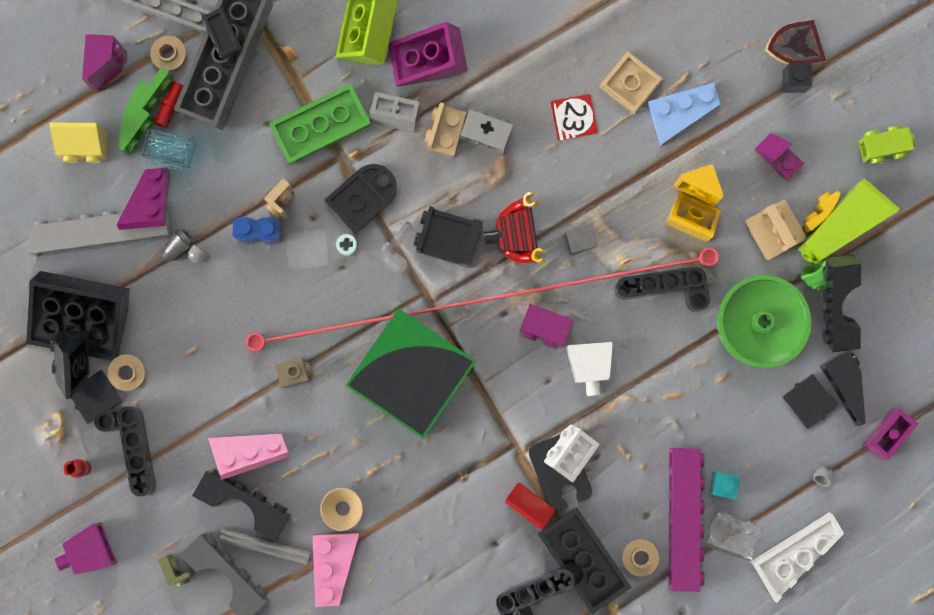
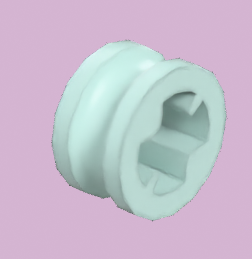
[336,234,358,256]

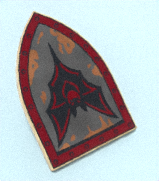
[765,19,827,65]

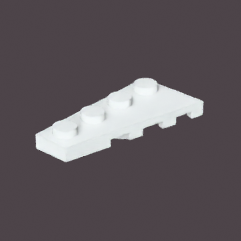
[751,512,844,603]

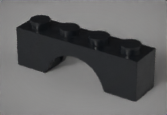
[823,255,861,352]
[192,469,291,541]

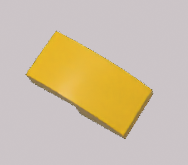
[801,191,840,234]

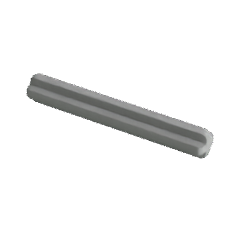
[219,529,311,564]

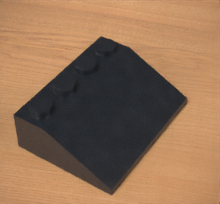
[26,271,130,361]

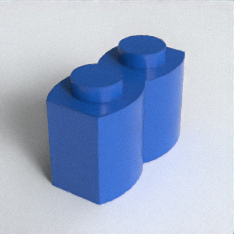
[232,217,283,244]

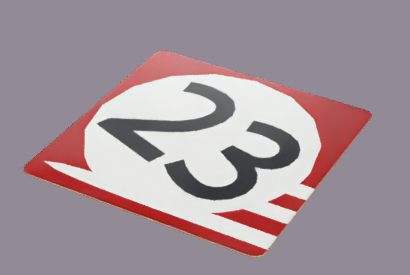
[551,94,598,140]

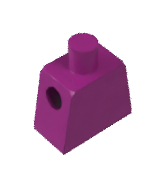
[55,522,117,575]

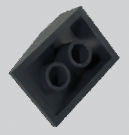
[50,331,90,399]

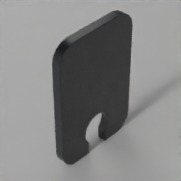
[529,434,592,511]

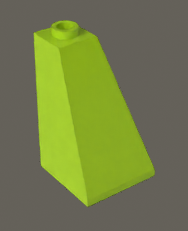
[798,178,900,264]

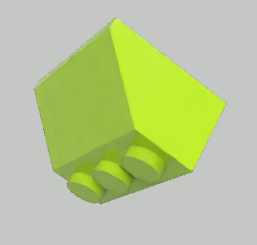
[335,0,398,65]

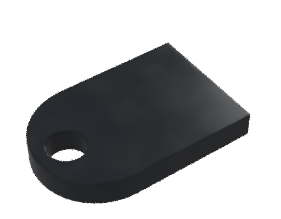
[324,164,397,235]

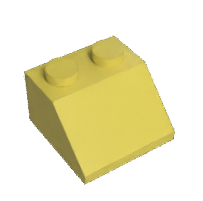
[50,122,109,163]

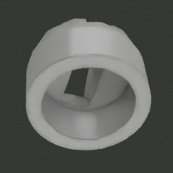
[188,244,209,264]
[813,466,834,487]

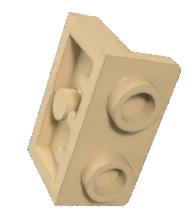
[424,102,467,157]
[264,179,294,220]

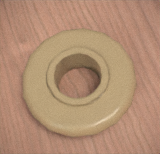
[150,36,186,71]
[108,354,145,391]
[622,539,659,577]

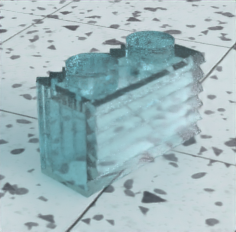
[141,129,196,171]

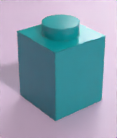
[709,471,741,500]

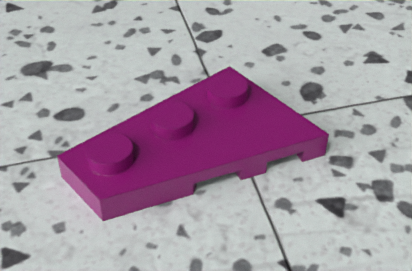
[117,167,170,230]

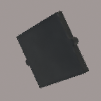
[71,370,122,424]
[782,374,838,429]

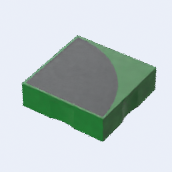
[345,308,476,438]

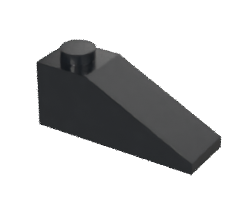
[820,351,866,426]

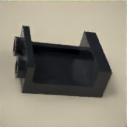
[414,206,483,268]

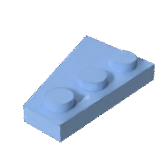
[647,83,720,146]

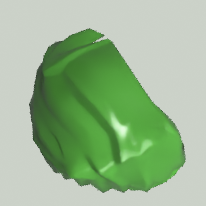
[801,255,836,291]

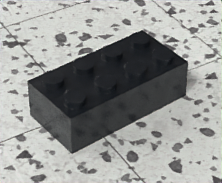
[537,507,632,615]

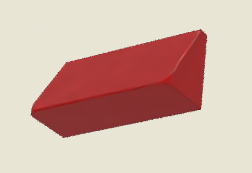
[505,483,555,530]

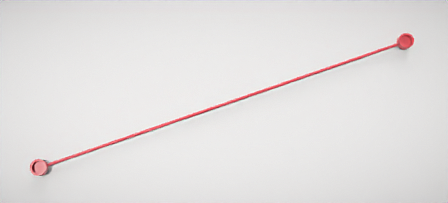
[246,248,719,352]

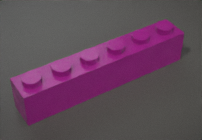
[669,448,705,592]

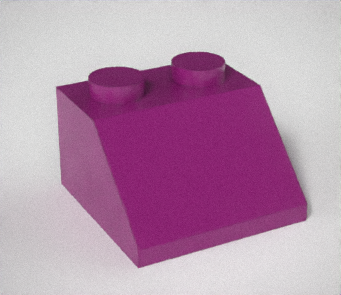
[82,34,127,91]

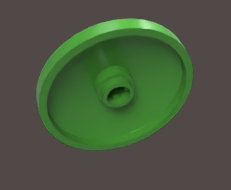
[717,275,811,368]

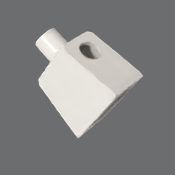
[566,342,612,396]

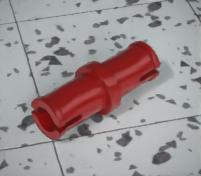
[154,81,184,129]
[63,459,91,478]

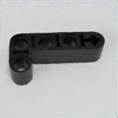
[614,267,710,312]
[94,406,156,497]
[496,563,584,615]

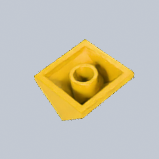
[673,164,723,207]
[665,192,721,243]

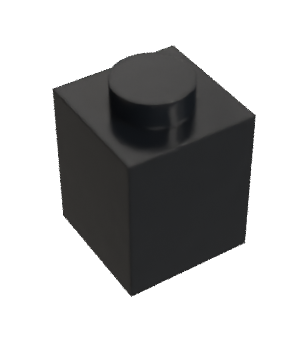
[782,63,812,93]

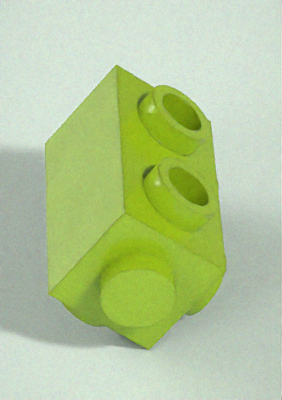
[858,125,915,165]

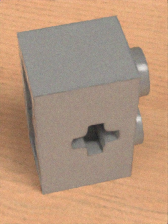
[460,109,513,155]

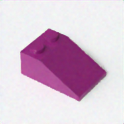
[389,22,468,87]

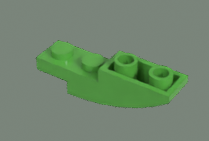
[119,67,174,155]

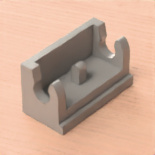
[370,92,420,133]

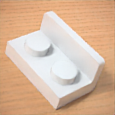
[544,424,600,482]

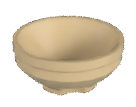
[320,487,363,531]

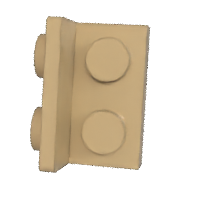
[745,200,807,260]

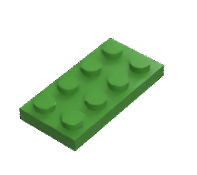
[269,83,371,165]

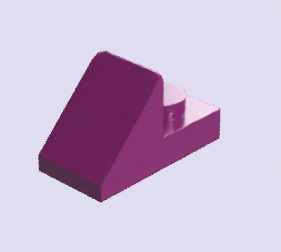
[754,133,805,181]

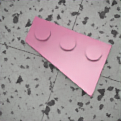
[208,434,289,480]
[313,533,360,607]

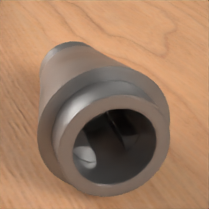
[160,228,195,262]

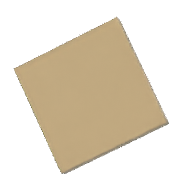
[599,51,663,115]

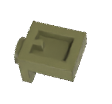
[158,554,195,587]

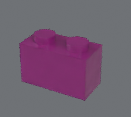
[519,304,573,349]
[862,409,918,460]

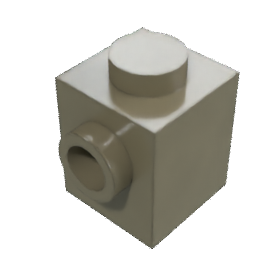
[275,357,313,388]

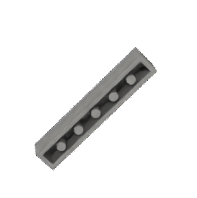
[27,210,172,257]

